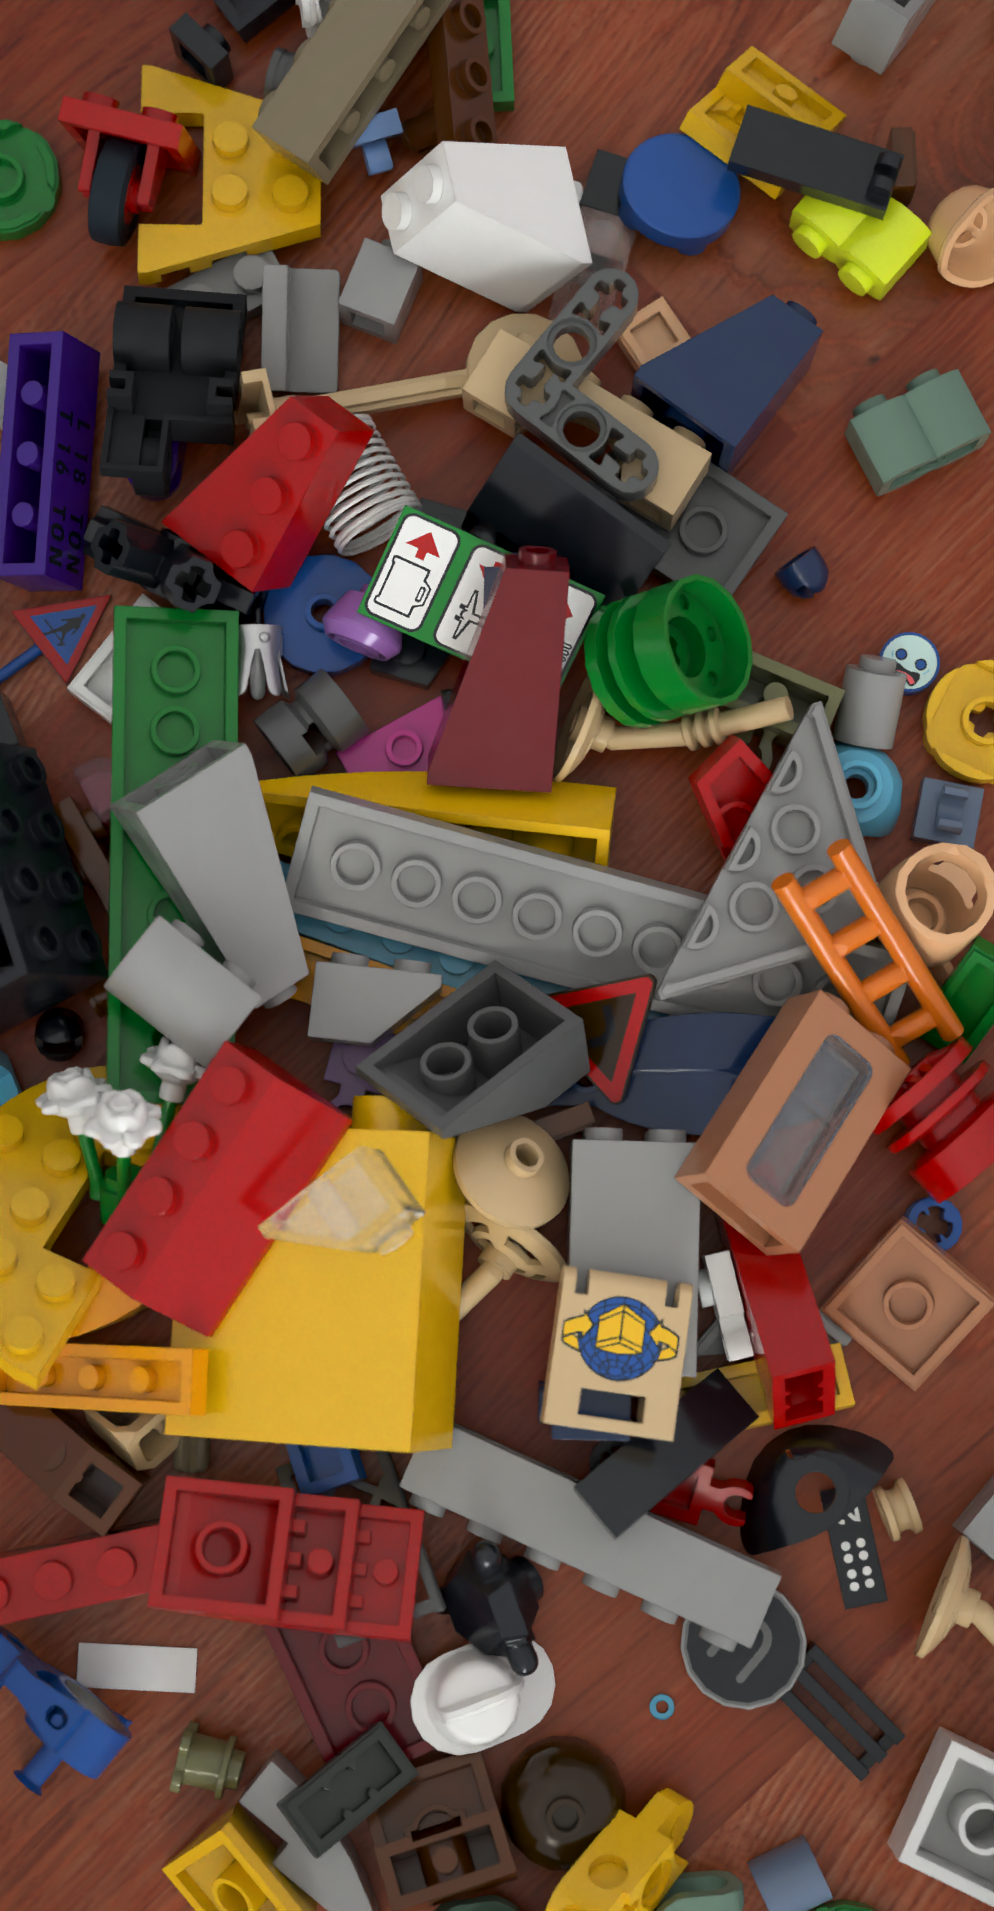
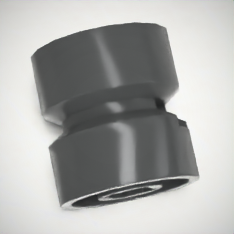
[253,669,369,777]

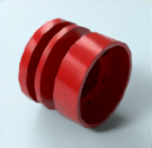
[872,1036,994,1203]

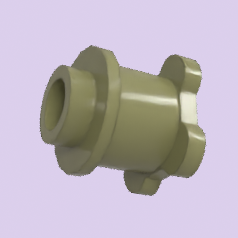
[170,1721,247,1800]

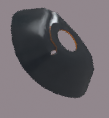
[740,1425,894,1556]

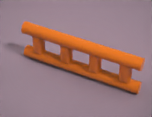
[771,838,964,1066]

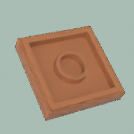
[819,1214,994,1391]

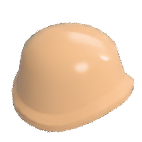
[927,185,994,288]

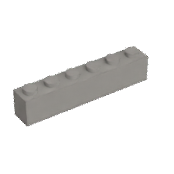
[399,1422,782,1652]

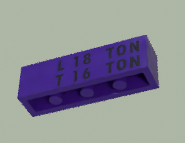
[0,331,100,591]

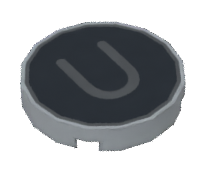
[680,1589,807,1710]

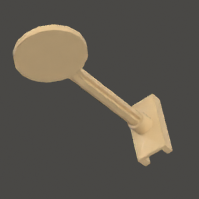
[234,313,583,436]

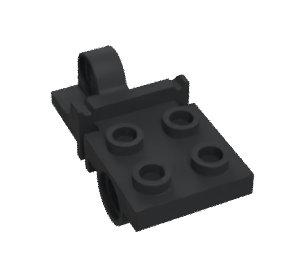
[99,285,247,497]

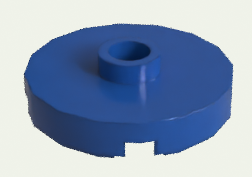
[264,555,372,676]

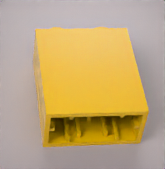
[165,1095,466,1453]

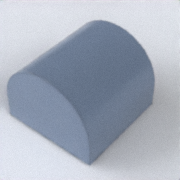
[747,1834,833,1911]

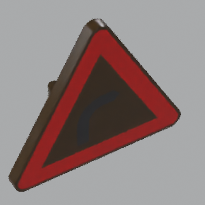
[546,973,658,1105]

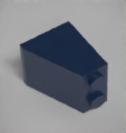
[631,295,823,474]

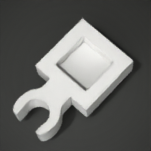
[698,1250,754,1362]

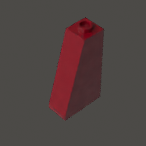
[427,546,570,793]

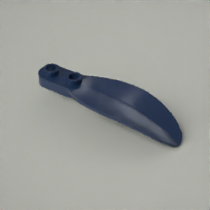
[547,1012,862,1135]

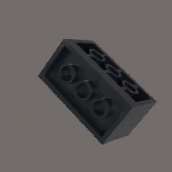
[0,743,109,1034]

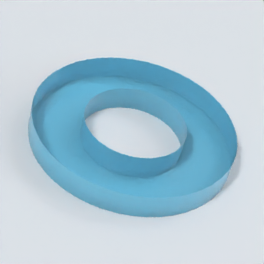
[649,1694,675,1720]

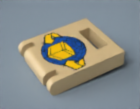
[540,1265,693,1442]

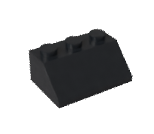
[461,433,671,607]

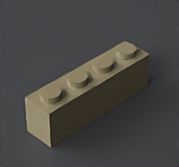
[252,0,452,185]

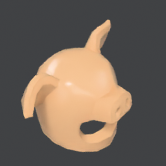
[877,843,994,987]

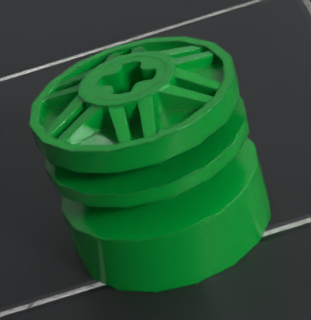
[584,574,753,729]

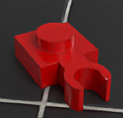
[650,1459,754,1527]

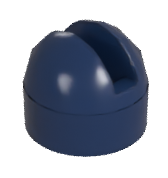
[774,546,829,599]

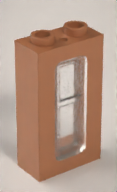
[674,990,911,1255]

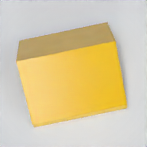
[162,1802,318,1911]

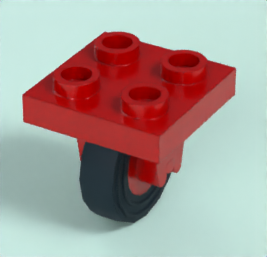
[58,92,202,246]

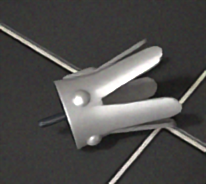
[238,607,290,700]

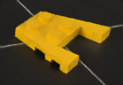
[137,65,321,285]

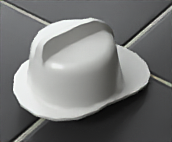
[410,1641,556,1755]

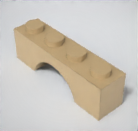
[462,328,712,532]

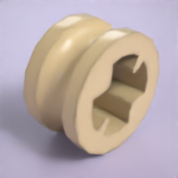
[872,1477,923,1542]

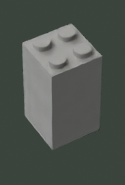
[566,1128,700,1377]

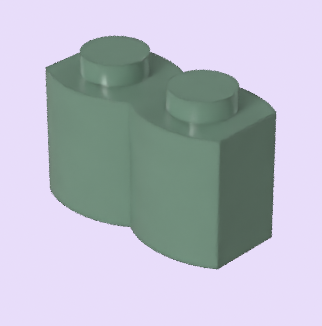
[844,369,991,496]

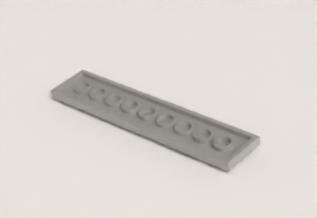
[286,786,907,1026]

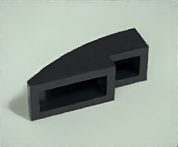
[573,1368,759,1540]

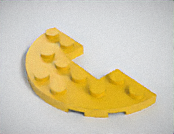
[0,1066,183,1391]

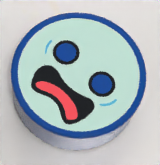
[878,632,940,696]

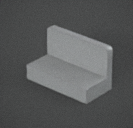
[261,264,341,393]

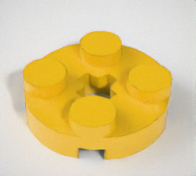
[922,660,994,784]

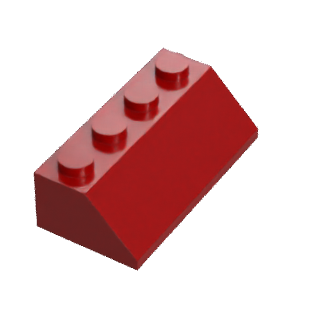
[82,1041,354,1337]

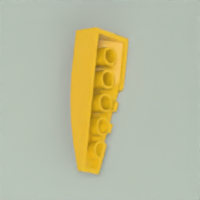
[259,771,617,867]

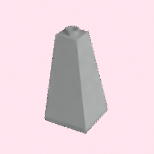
[109,740,309,1009]

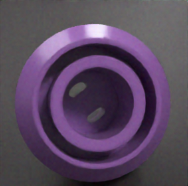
[322,584,402,661]

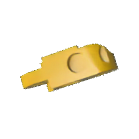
[546,1788,694,1911]

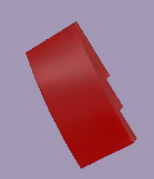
[147,1475,426,1643]

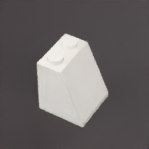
[381,141,592,312]

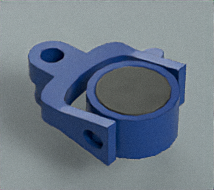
[0,1626,132,1796]

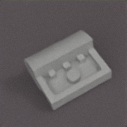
[103,915,263,1068]

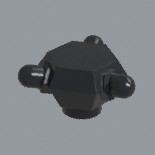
[438,1540,544,1676]

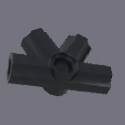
[83,506,268,625]

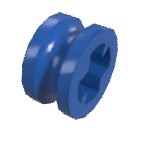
[904,1197,962,1250]

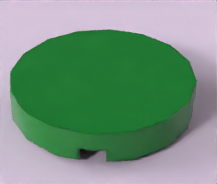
[0,119,62,241]

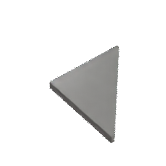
[655,701,878,1002]

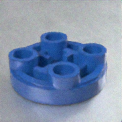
[619,133,741,256]

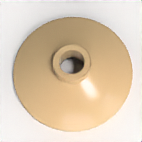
[452,1115,570,1230]

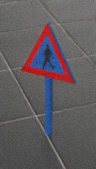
[0,594,112,685]

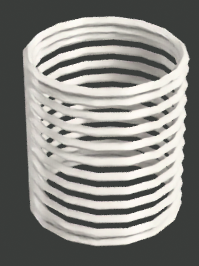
[324,414,423,556]

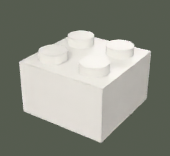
[887,1726,994,1907]

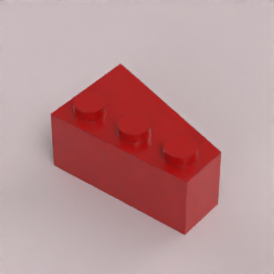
[161,396,375,592]

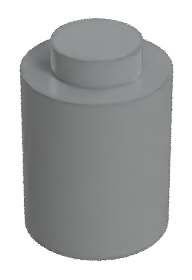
[832,654,907,749]

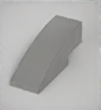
[239,1749,380,1911]

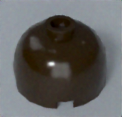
[501,1736,626,1871]

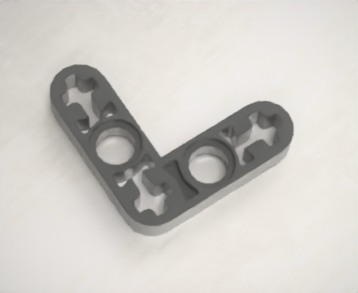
[505,268,659,502]

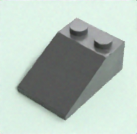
[355,960,590,1139]

